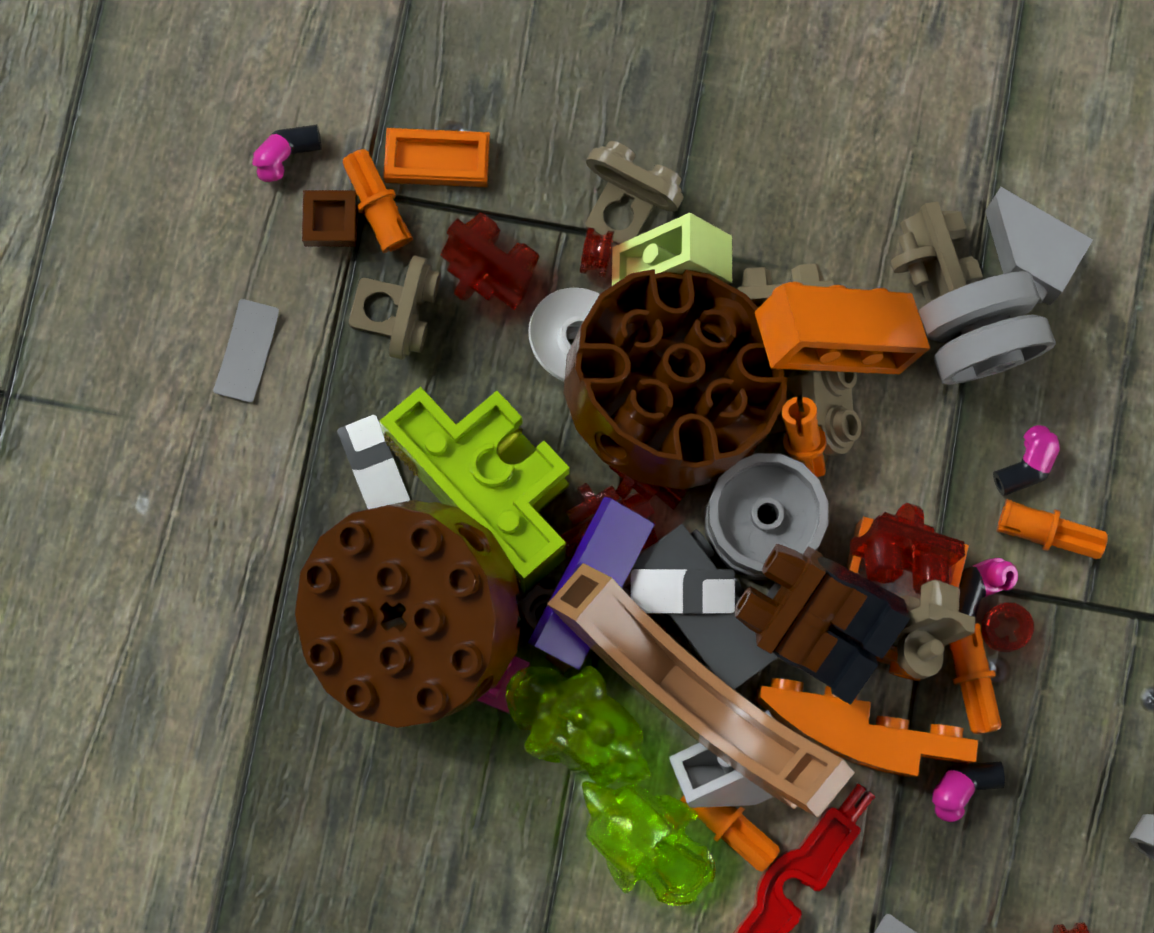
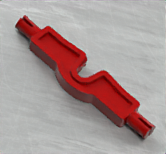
[733,783,876,933]

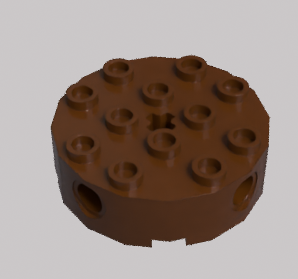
[563,269,787,490]
[295,500,521,728]

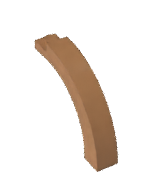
[547,563,855,818]

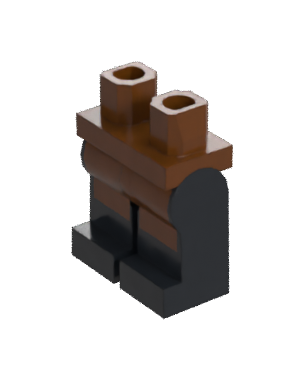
[735,544,910,705]

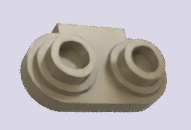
[585,141,684,245]
[349,255,441,360]
[768,370,861,456]

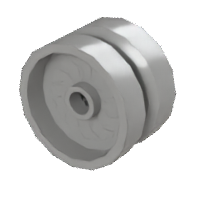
[919,271,1056,385]
[705,453,828,580]

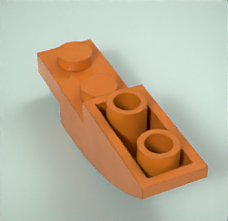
[756,678,978,777]

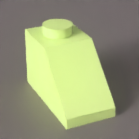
[612,213,732,286]

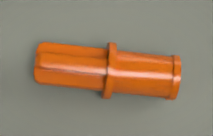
[343,149,413,253]
[781,397,827,477]
[996,499,1108,559]
[949,624,1002,734]
[678,795,780,872]

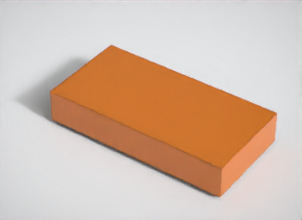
[383,128,490,187]

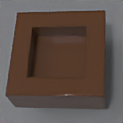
[302,190,358,247]

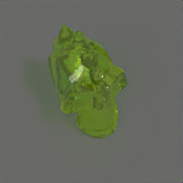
[505,666,651,788]
[582,781,716,906]

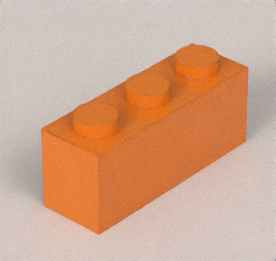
[754,282,930,375]

